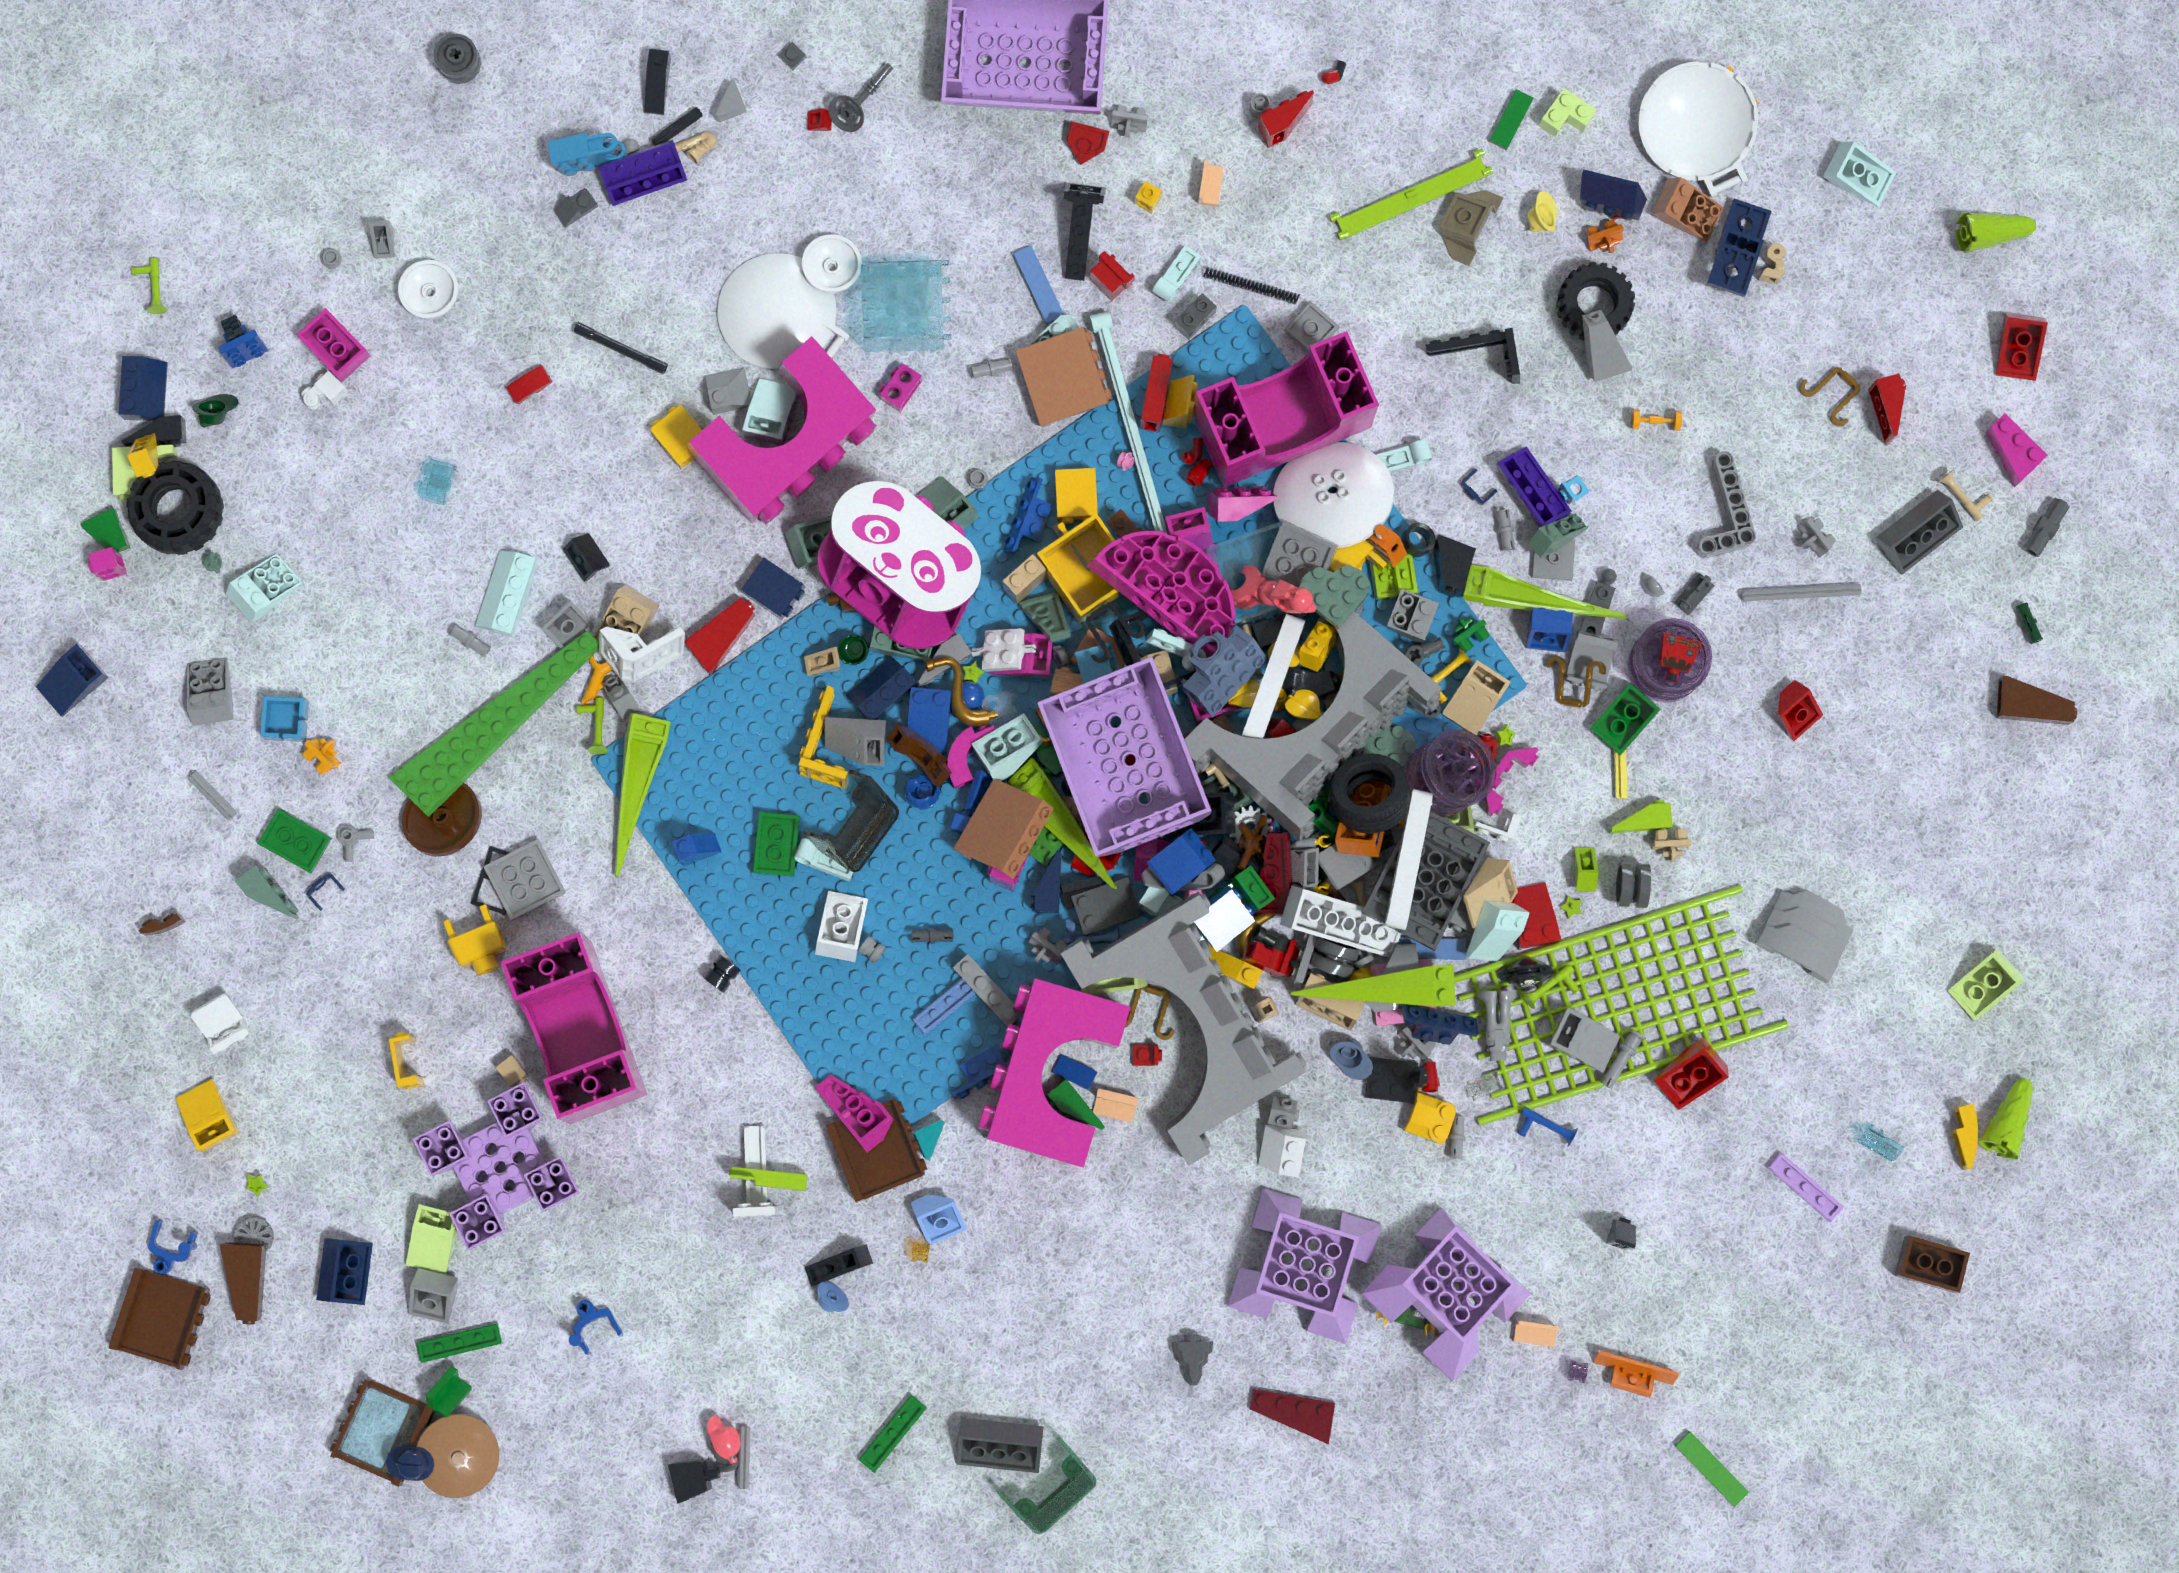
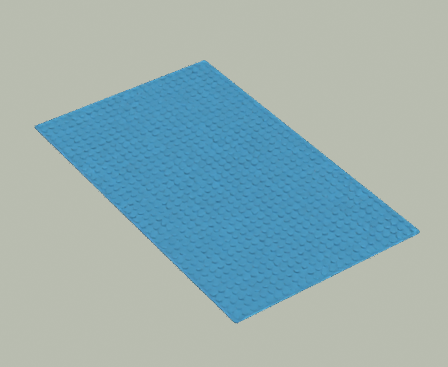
[592,305,1527,1126]

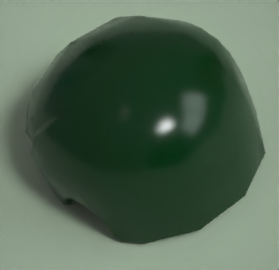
[837,634,869,665]

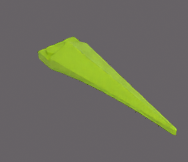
[1463,564,1626,619]
[615,713,670,877]
[1006,758,1117,890]
[1290,964,1456,1007]

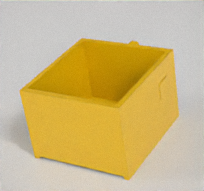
[1036,513,1122,624]

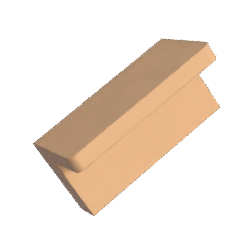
[1198,160,1224,207]
[1093,1088,1138,1122]
[1513,1321,1559,1347]

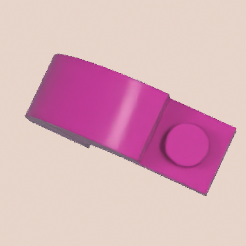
[948,725,995,790]

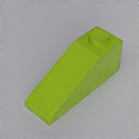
[1609,800,1673,834]

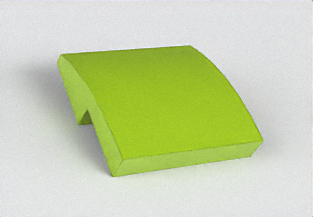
[1369,554,1418,600]

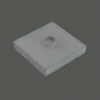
[1284,301,1340,352]
[1532,540,1575,581]

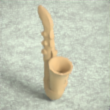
[650,132,717,164]

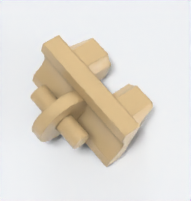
[1652,829,1692,862]

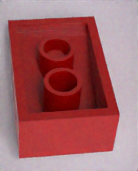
[1996,313,2048,381]
[1868,373,1906,445]
[1511,882,1561,950]
[1654,1037,1729,1110]

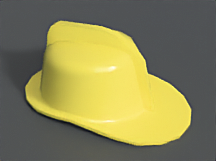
[1527,191,1557,233]

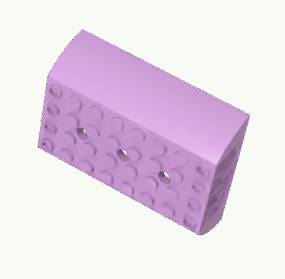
[941,0,1108,115]
[1037,657,1212,857]

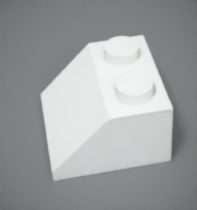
[1258,1124,1306,1178]

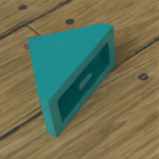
[914,1120,945,1161]

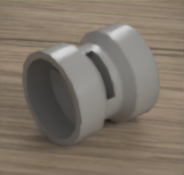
[1250,93,1270,118]
[858,936,886,964]

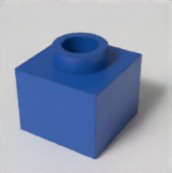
[951,811,972,834]

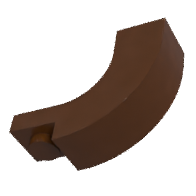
[886,723,952,787]

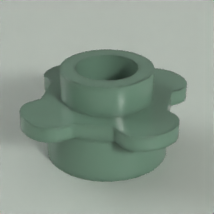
[204,552,222,574]

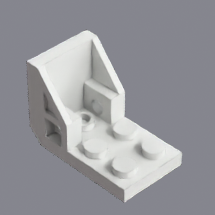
[599,627,685,683]

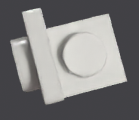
[1474,814,1521,843]

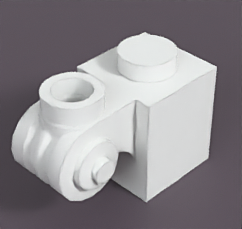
[301,370,349,410]

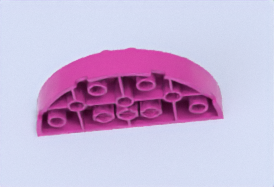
[1087,531,1235,658]

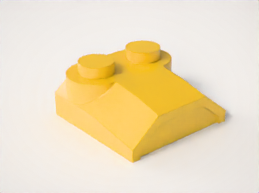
[1403,1092,1456,1145]

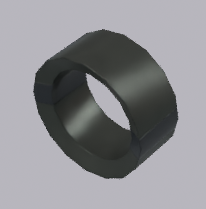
[1401,522,1436,557]

